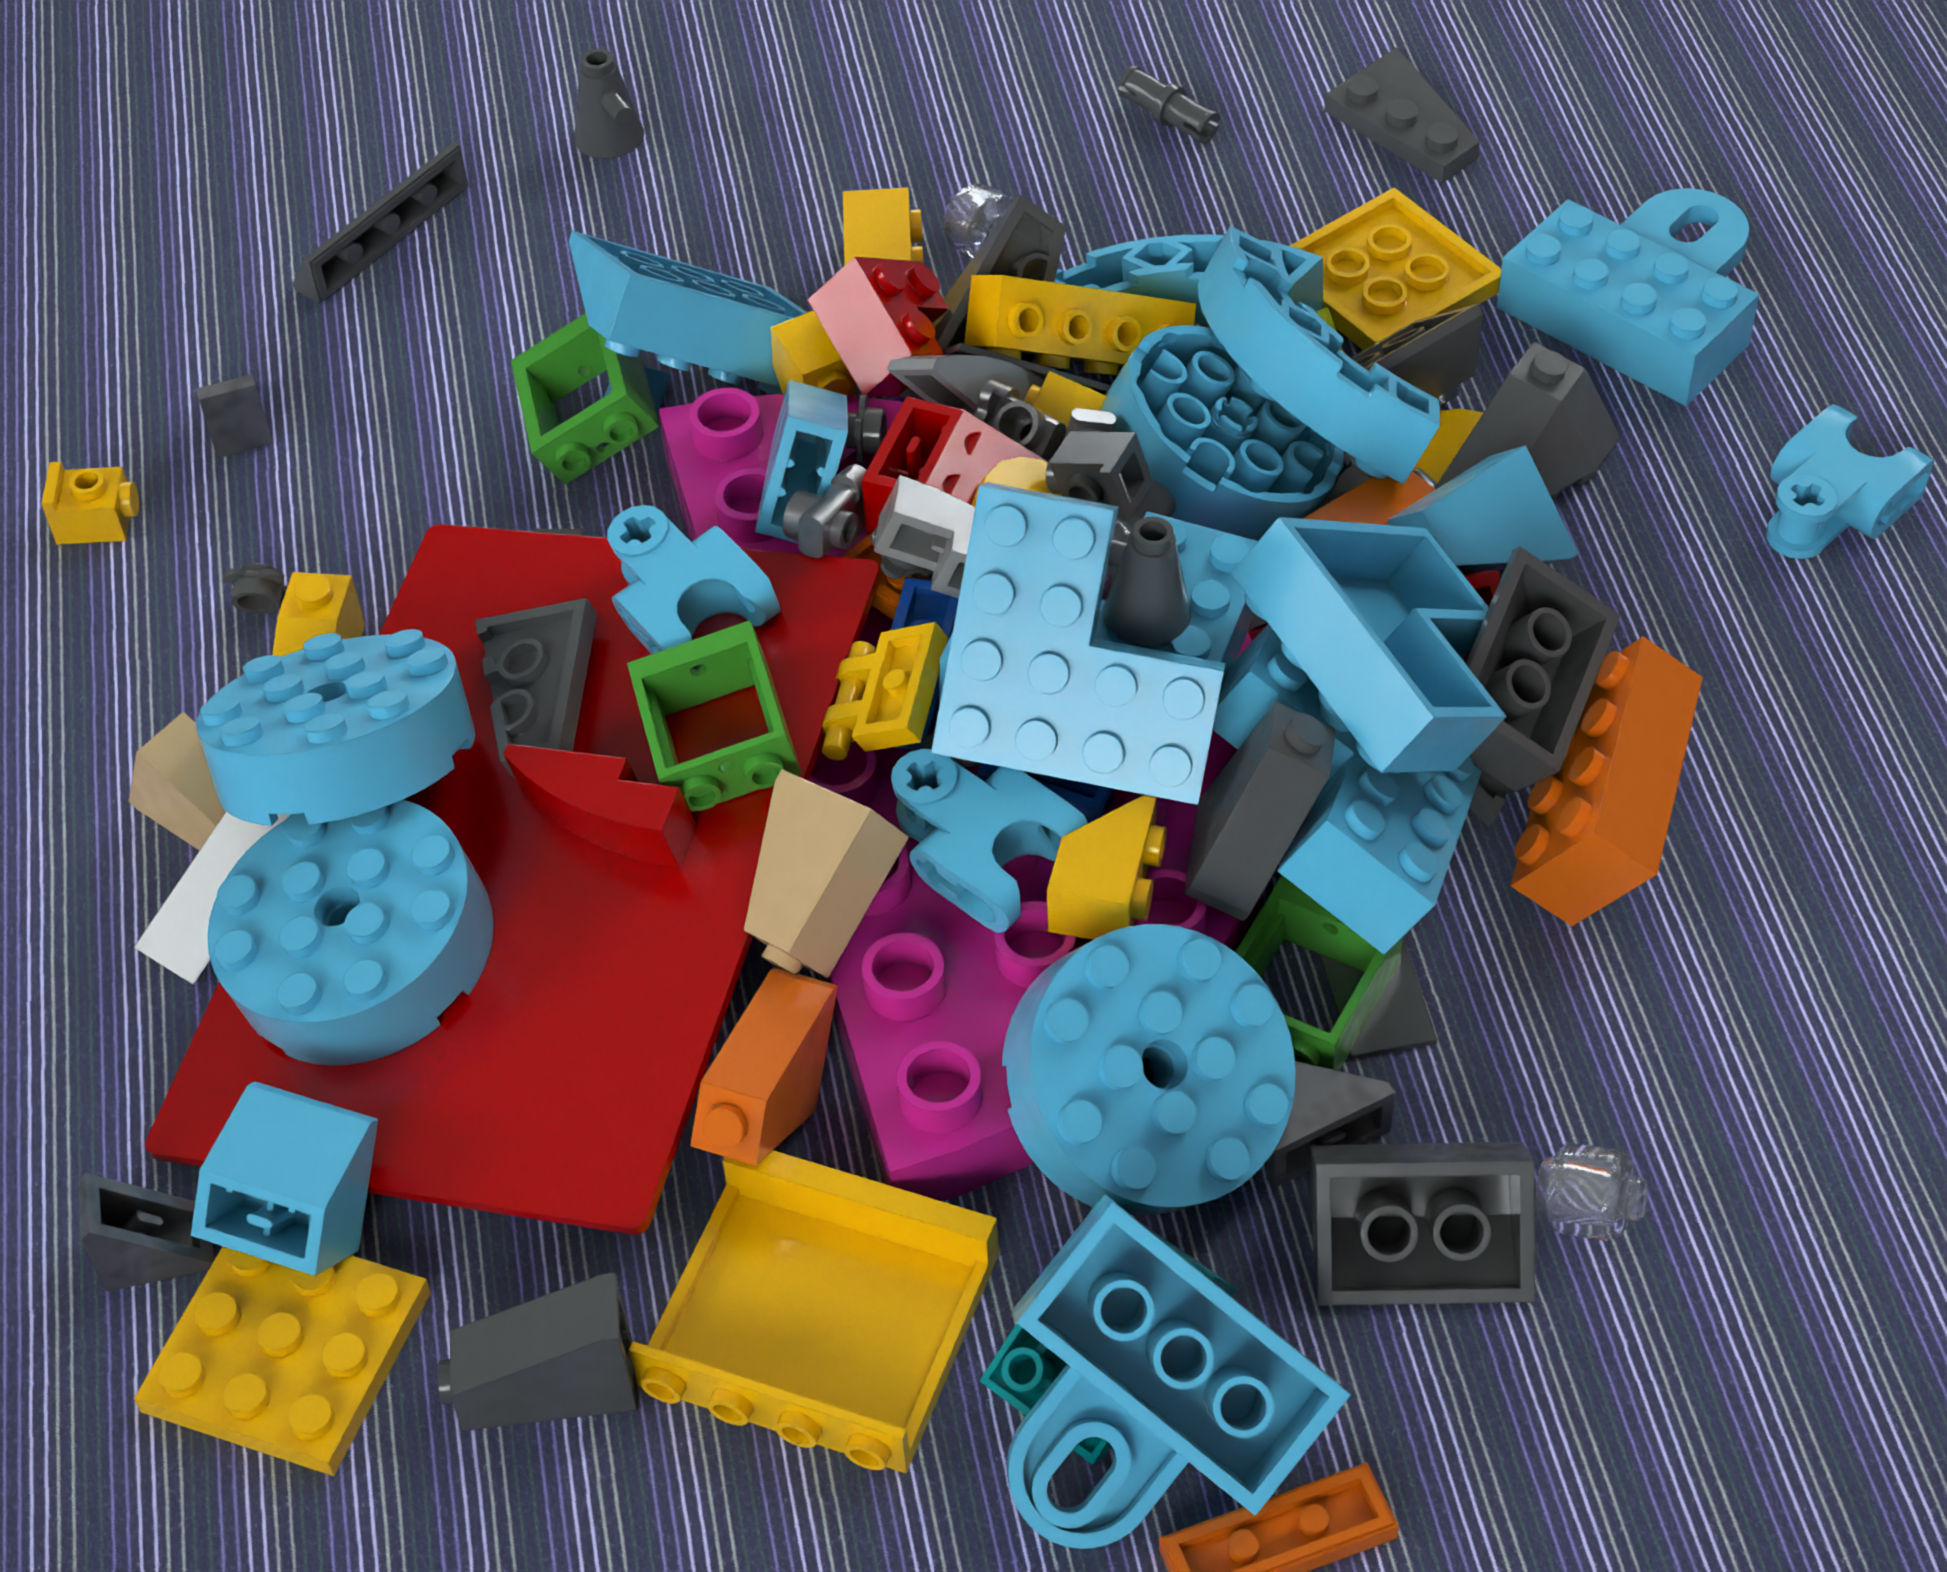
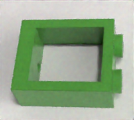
[511,313,660,485]
[627,620,802,813]
[1235,875,1403,1071]

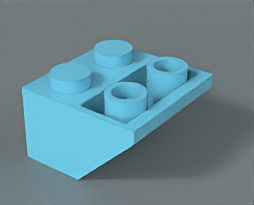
[191,1081,378,1276]

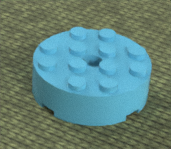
[1101,325,1344,541]
[196,629,475,826]
[208,799,494,1065]
[1002,924,1296,1216]

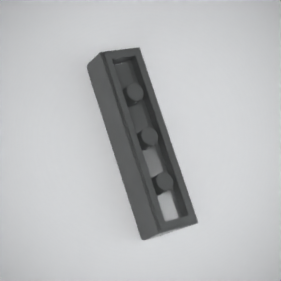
[293,142,468,304]

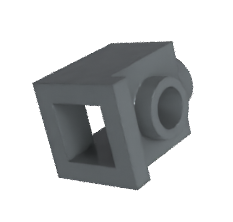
[1046,431,1154,522]

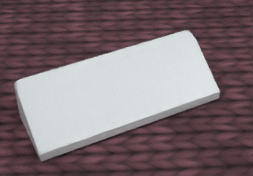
[134,812,291,984]

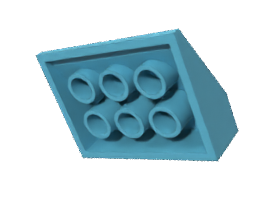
[569,231,807,394]

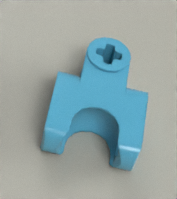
[1766,404,1934,559]
[607,505,781,669]
[891,749,1088,933]

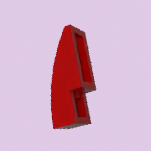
[503,744,697,869]

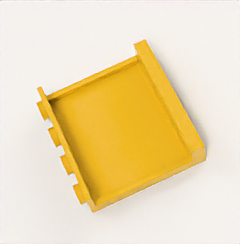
[629,1150,999,1474]

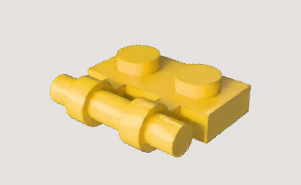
[822,622,948,760]

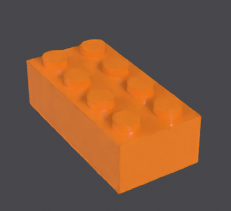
[1510,636,1703,926]

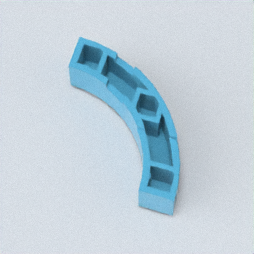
[1198,226,1440,484]
[1033,235,1323,370]

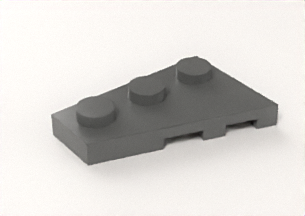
[1324,47,1480,183]
[475,598,598,776]

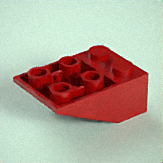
[862,396,1049,533]

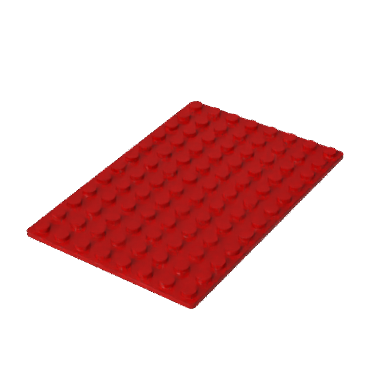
[145,524,882,1235]

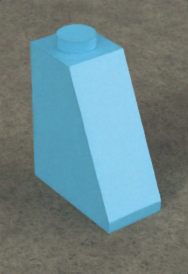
[755,380,848,543]
[1387,445,1578,572]

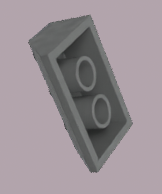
[1344,303,1483,454]
[1466,546,1621,792]
[1309,1142,1535,1306]

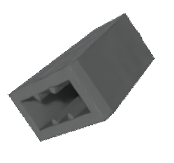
[1184,701,1335,921]
[438,1273,637,1431]

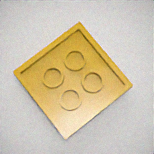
[1290,188,1501,350]
[134,1246,431,1476]

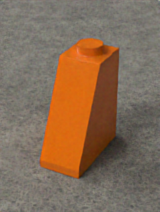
[690,967,838,1166]

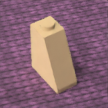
[128,712,226,851]
[744,769,909,979]

